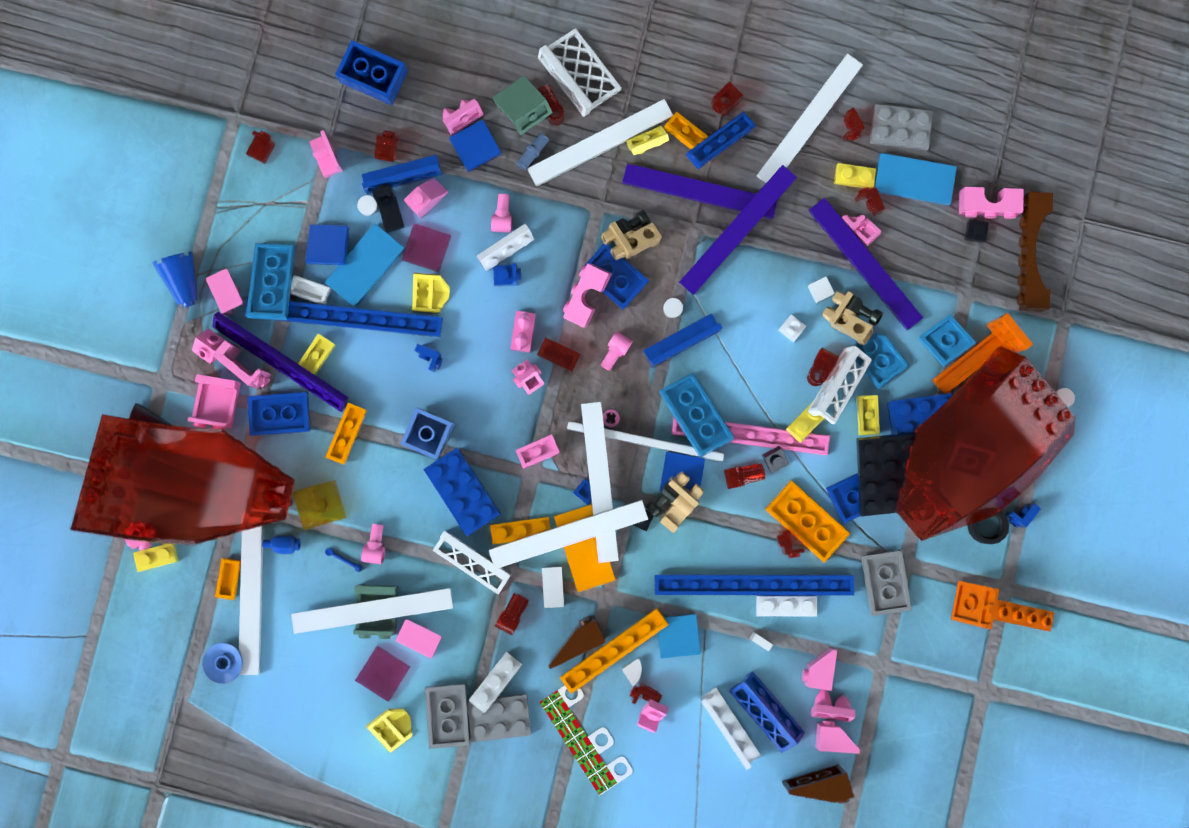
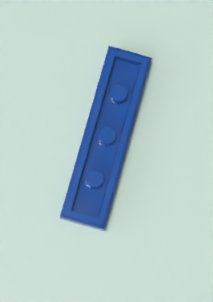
[686,111,756,170]

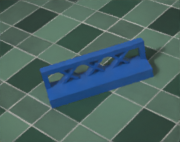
[361,155,442,195]
[643,313,723,368]
[729,671,805,753]

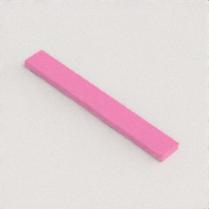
[671,417,830,455]

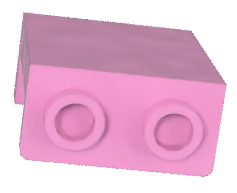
[212,340,272,390]
[188,374,241,431]

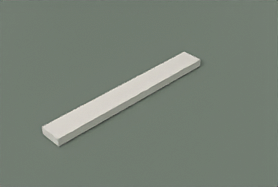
[756,53,863,183]
[527,99,673,187]
[581,402,619,563]
[567,421,724,462]
[489,500,648,569]
[239,514,264,675]
[291,588,454,634]

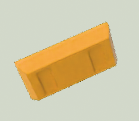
[215,558,241,600]

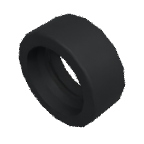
[967,507,1009,545]

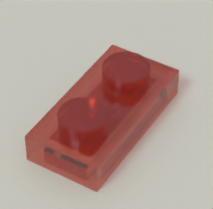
[537,337,581,372]

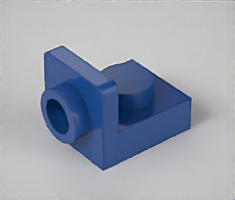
[493,263,521,286]
[415,344,443,372]
[1005,504,1041,528]

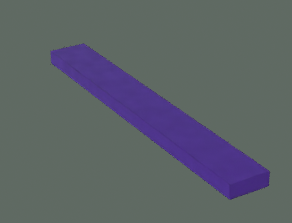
[622,164,778,219]
[679,165,797,295]
[809,197,923,330]
[212,311,348,412]

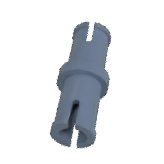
[516,133,550,170]

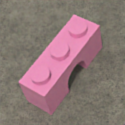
[959,187,1024,219]
[563,263,612,328]

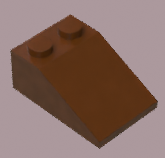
[549,615,606,669]
[782,764,854,804]

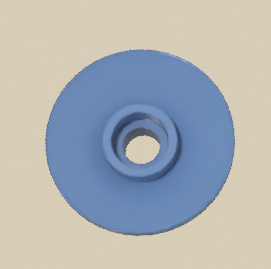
[202,643,243,684]

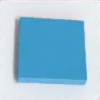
[919,314,976,368]
[658,614,701,659]

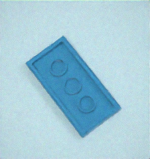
[873,153,957,205]
[324,223,405,308]
[246,243,296,320]
[659,373,735,458]

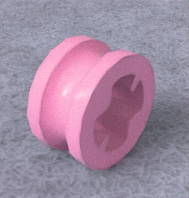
[603,409,620,427]

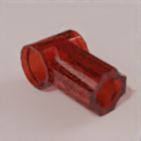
[538,85,564,126]
[724,463,765,489]
[495,592,529,635]

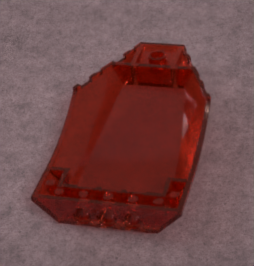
[895,346,1076,541]
[70,414,295,545]

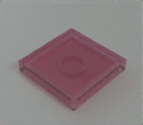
[401,223,451,273]
[355,646,411,702]

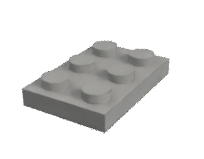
[869,104,933,151]
[861,550,912,616]
[425,683,470,749]
[467,694,531,742]

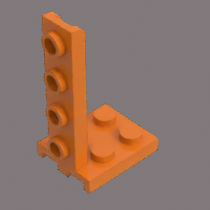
[932,313,1033,394]
[950,581,1054,632]

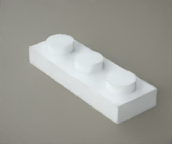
[477,224,535,271]
[756,596,817,616]
[468,652,522,713]

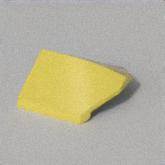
[412,273,450,313]
[366,709,412,753]

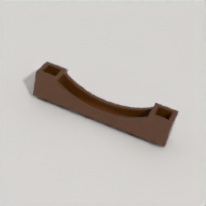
[1017,192,1053,312]

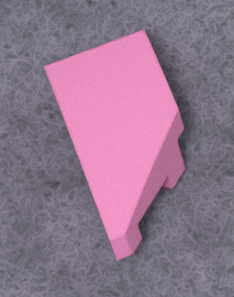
[842,215,882,246]

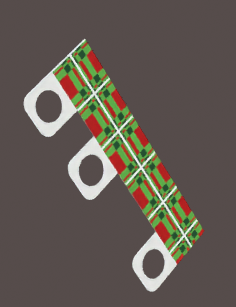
[539,685,633,796]

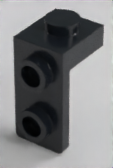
[372,184,405,233]

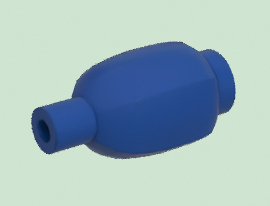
[262,535,301,554]

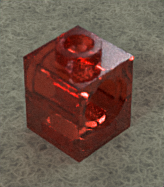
[711,81,743,117]

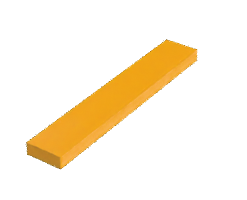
[559,608,669,694]

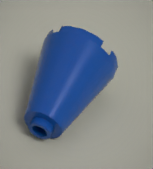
[153,251,198,308]

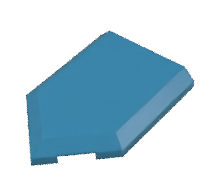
[855,334,909,389]

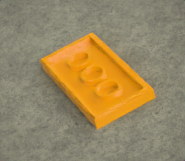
[765,480,851,563]
[554,505,615,592]

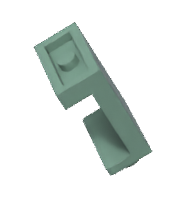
[492,76,553,135]
[353,585,398,639]

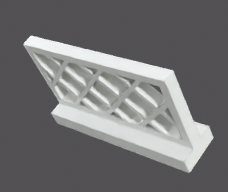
[538,28,622,117]

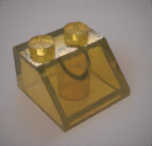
[292,480,347,530]

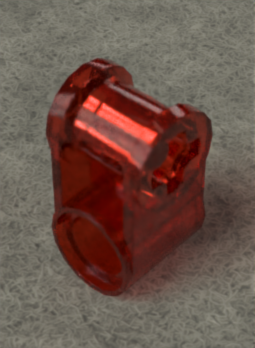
[807,347,839,387]

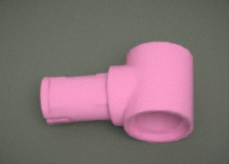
[491,194,512,233]
[600,331,633,371]
[361,524,385,565]

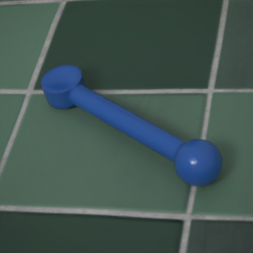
[325,548,362,572]

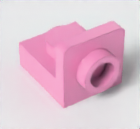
[637,699,669,733]

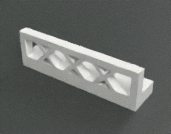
[808,346,872,424]
[433,531,512,594]
[699,687,761,770]

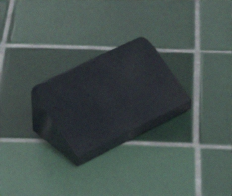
[128,403,172,441]

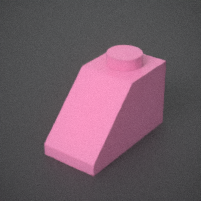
[404,178,448,219]
[802,648,837,691]
[816,720,860,754]

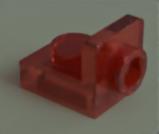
[843,108,865,142]
[246,130,275,164]
[374,131,400,162]
[855,187,885,216]
[629,682,662,704]

